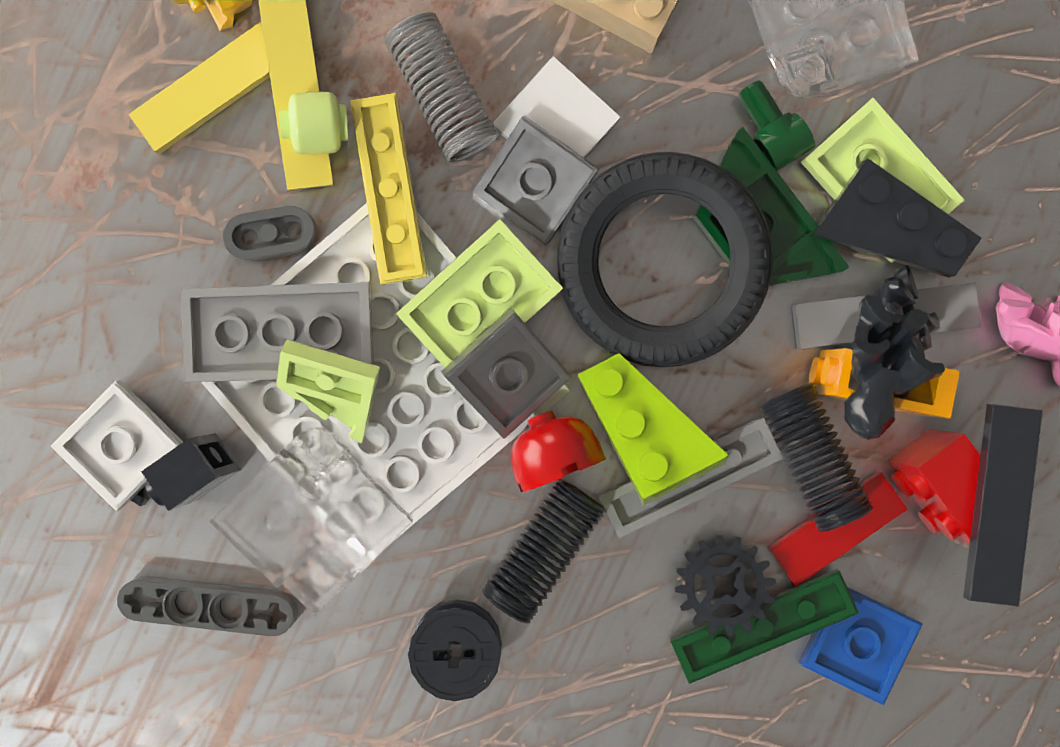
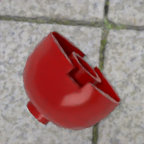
[511,410,606,492]

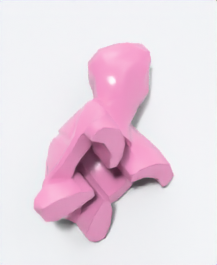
[996,282,1060,387]

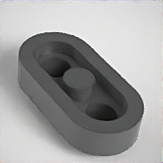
[223,206,317,261]

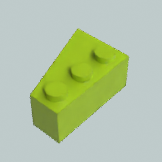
[577,353,729,506]

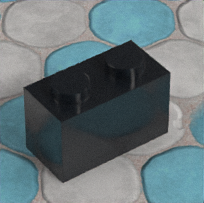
[141,433,241,511]

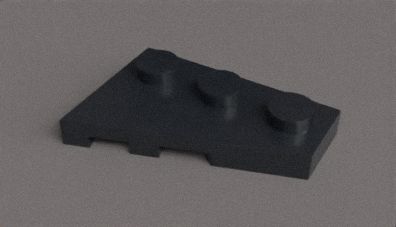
[810,158,982,278]

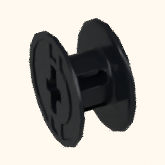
[408,599,502,701]

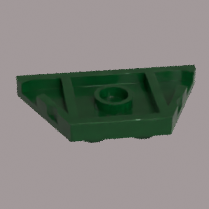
[693,127,849,286]

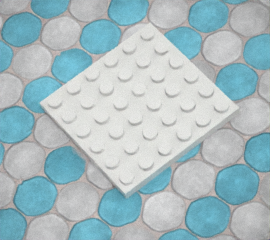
[202,203,570,569]

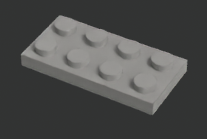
[181,282,374,383]

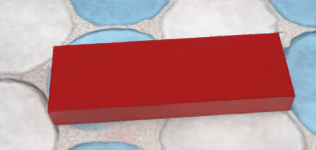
[767,471,908,587]

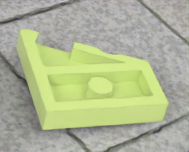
[276,340,380,443]

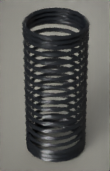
[759,382,874,532]
[482,478,606,624]

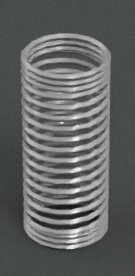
[384,11,498,162]

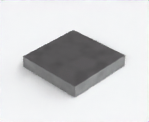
[472,116,600,246]
[441,308,572,439]

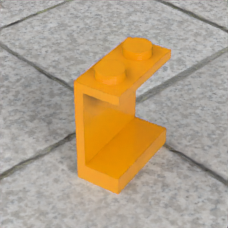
[809,348,960,418]

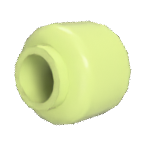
[279,92,348,155]

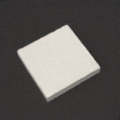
[493,56,620,158]
[51,381,183,511]

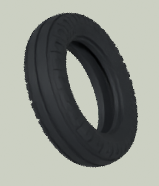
[557,152,773,367]

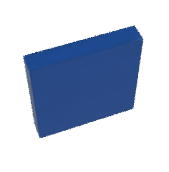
[799,586,923,705]

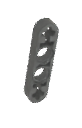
[117,576,298,636]

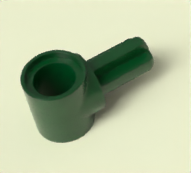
[739,80,815,171]

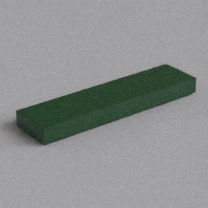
[670,569,859,684]

